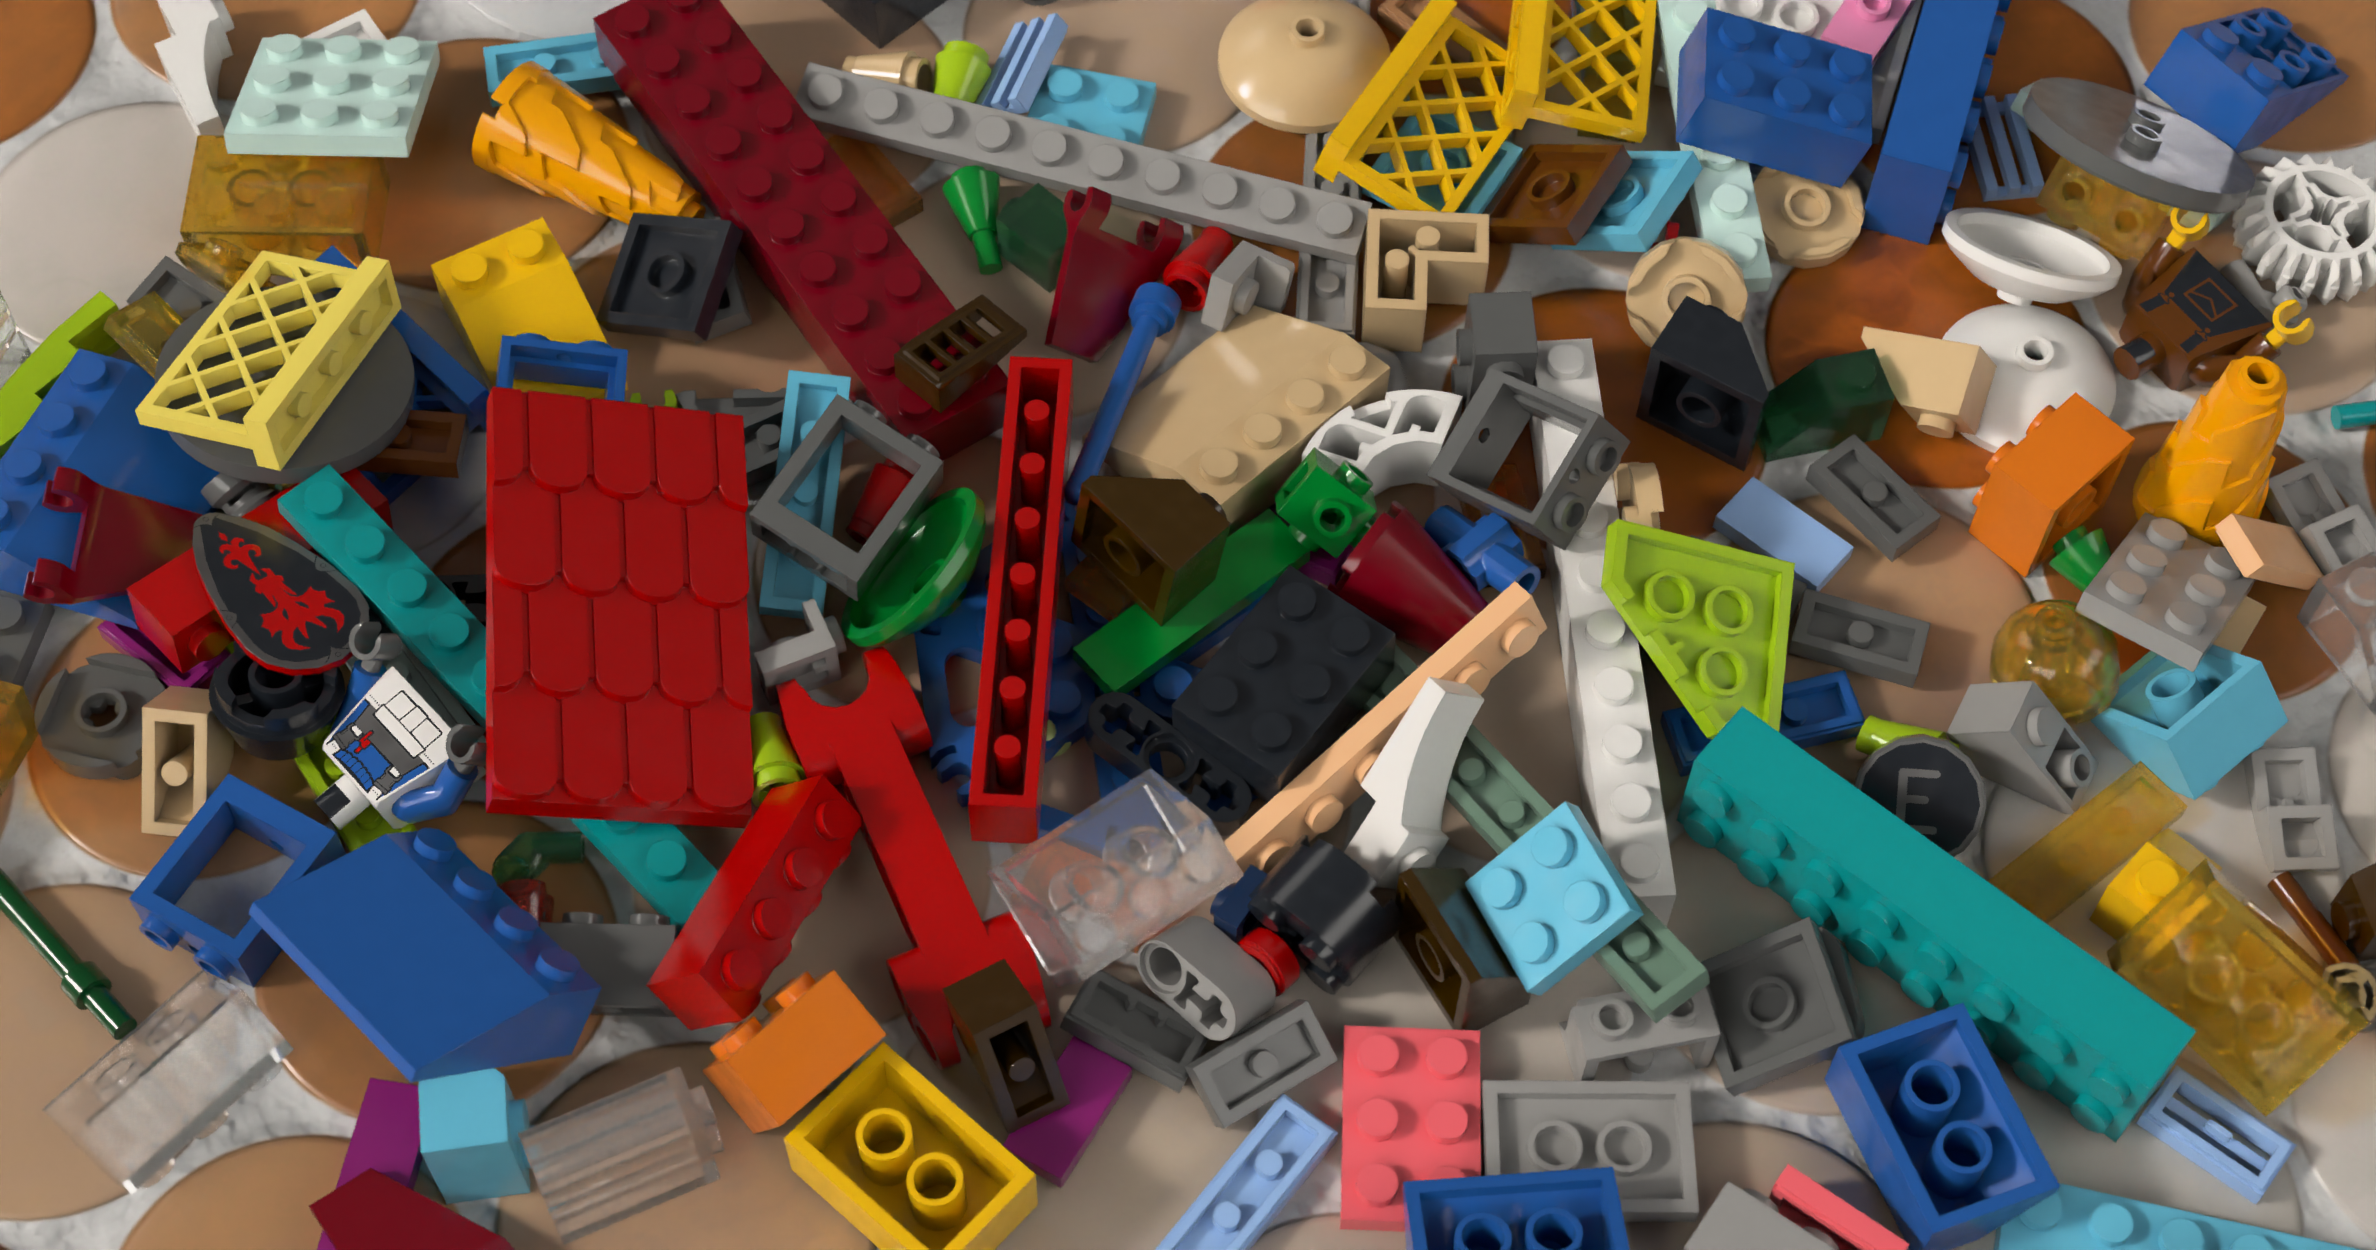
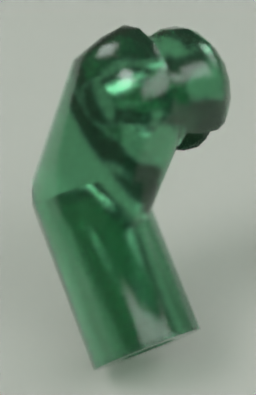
[491,831,585,893]

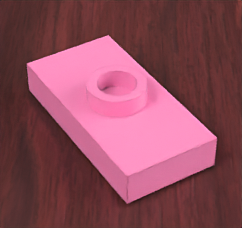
[1820,0,1917,68]

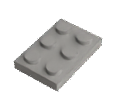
[2075,512,2255,672]
[1481,1080,1699,1222]

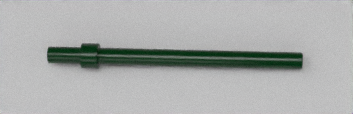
[0,868,137,1040]

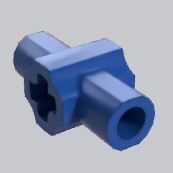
[1424,505,1541,595]

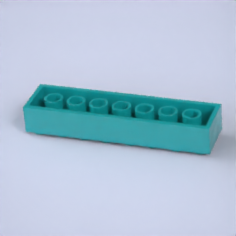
[1677,706,2196,1142]

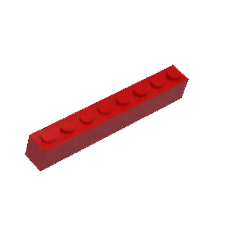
[968,356,1074,845]

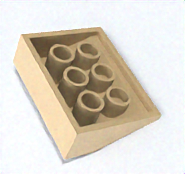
[1082,305,1391,537]

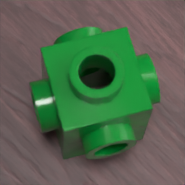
[1275,447,1377,559]

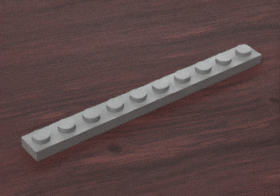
[795,62,1372,266]

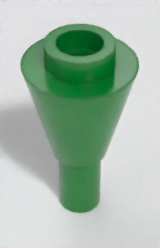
[942,165,1003,275]
[2049,525,2112,593]

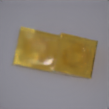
[175,237,278,294]

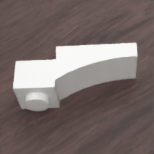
[154,0,235,161]
[1344,677,1485,889]

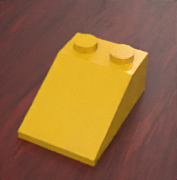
[431,217,629,400]

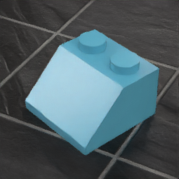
[2082,645,2288,800]
[418,1068,541,1204]

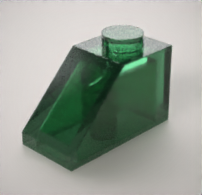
[1756,348,1895,463]

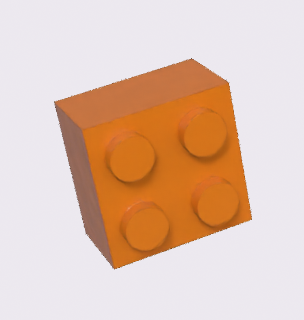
[1968,392,2135,578]
[702,969,887,1134]

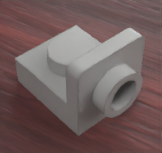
[1201,240,1295,332]
[754,598,847,706]

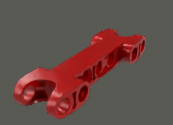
[775,646,1051,1071]

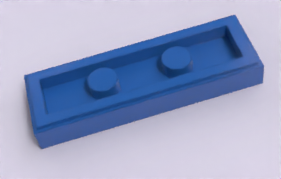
[1660,670,1865,777]

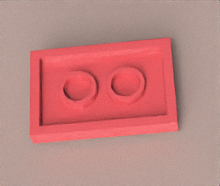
[1340,1025,1481,1232]

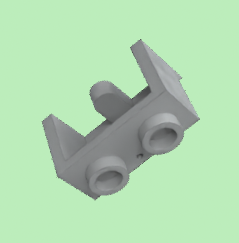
[1559,986,1721,1081]

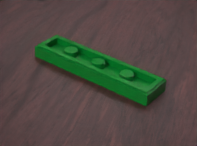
[1073,508,1310,694]

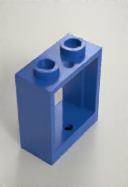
[495,333,628,402]
[129,773,346,987]

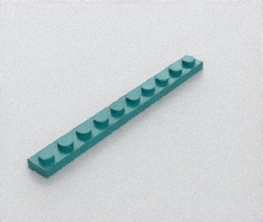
[277,464,718,930]

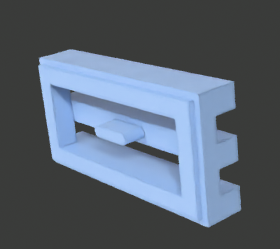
[976,13,1069,114]
[1967,93,2045,202]
[2136,1065,2297,1205]

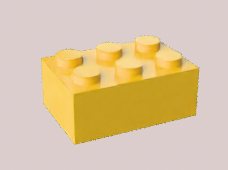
[784,1042,1038,1250]

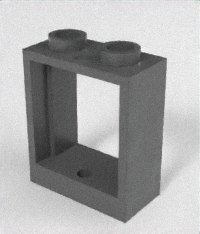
[1426,367,1631,550]
[749,394,944,602]

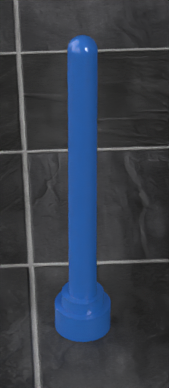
[1064,282,1181,505]

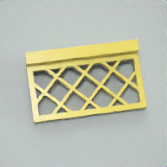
[135,250,402,471]

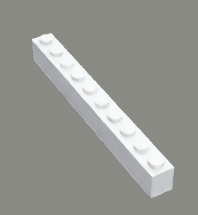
[1529,338,1677,927]

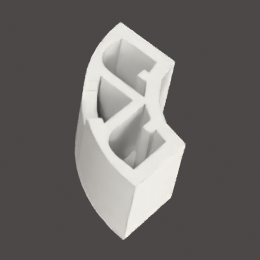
[1302,389,1463,496]

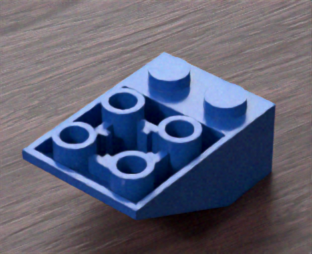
[2144,7,2349,153]

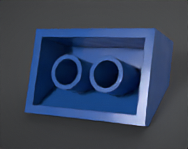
[1824,1003,2060,1250]
[1403,1167,1630,1250]

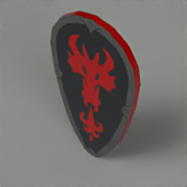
[192,513,369,675]

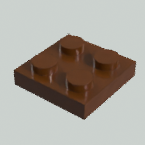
[1482,144,1633,246]

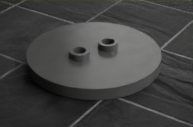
[2022,78,2255,214]
[155,286,415,484]

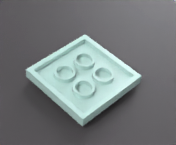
[223,34,440,158]

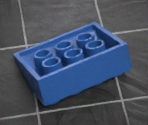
[0,348,220,630]
[248,828,602,1083]

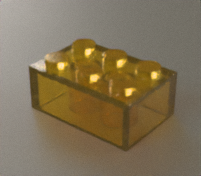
[180,135,391,275]
[2106,858,2370,1117]

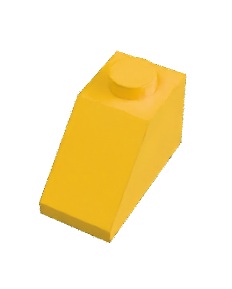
[2089,828,2222,961]

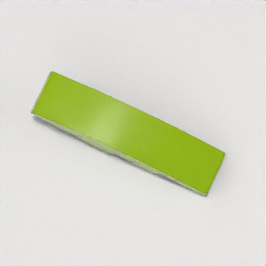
[0,290,132,460]

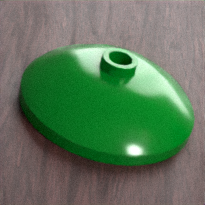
[841,487,986,647]

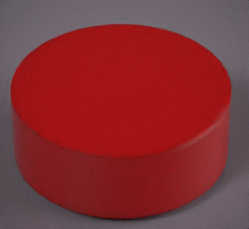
[1237,927,1300,996]

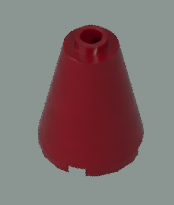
[1327,500,1489,655]

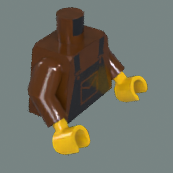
[2113,207,2315,392]

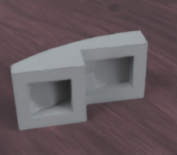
[2265,457,2376,584]
[2243,747,2340,873]

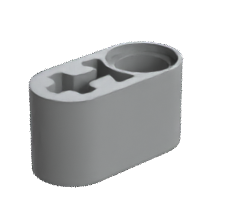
[1137,916,1276,1041]

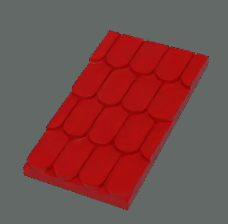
[486,386,754,829]

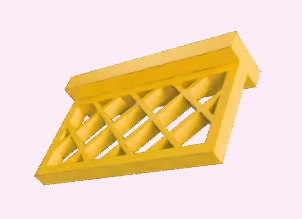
[1313,0,1514,212]
[1499,0,1657,143]

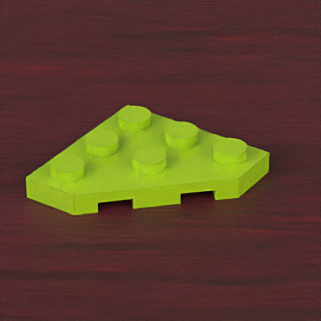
[1601,519,1795,739]

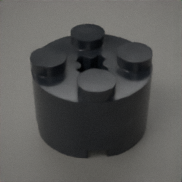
[1247,835,1404,995]

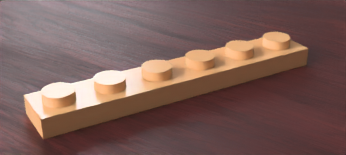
[1220,581,1547,875]

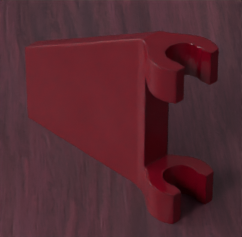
[1044,186,1184,363]
[22,467,202,605]
[309,1168,515,1250]

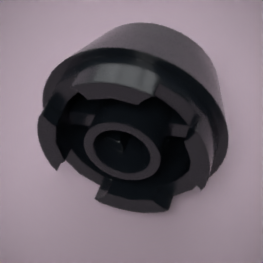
[209,641,345,761]

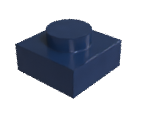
[1209,864,1267,944]

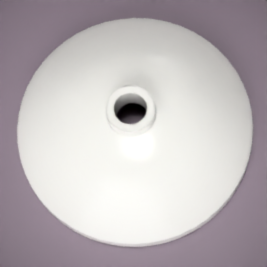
[1942,208,2122,306]
[1942,303,2116,453]

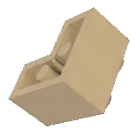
[1361,208,1489,352]

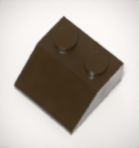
[1071,475,1231,627]
[1393,868,1531,1030]

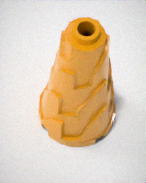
[472,61,706,225]
[2133,356,2288,548]

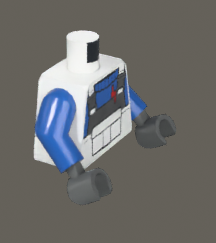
[314,622,486,830]

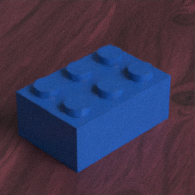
[1676,7,1872,188]

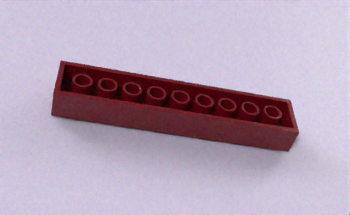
[593,0,1008,461]

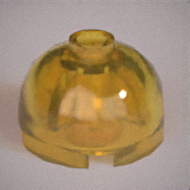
[1989,599,2120,724]

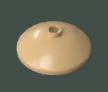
[1218,0,1391,134]

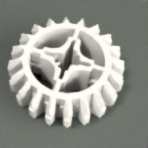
[2232,153,2376,306]

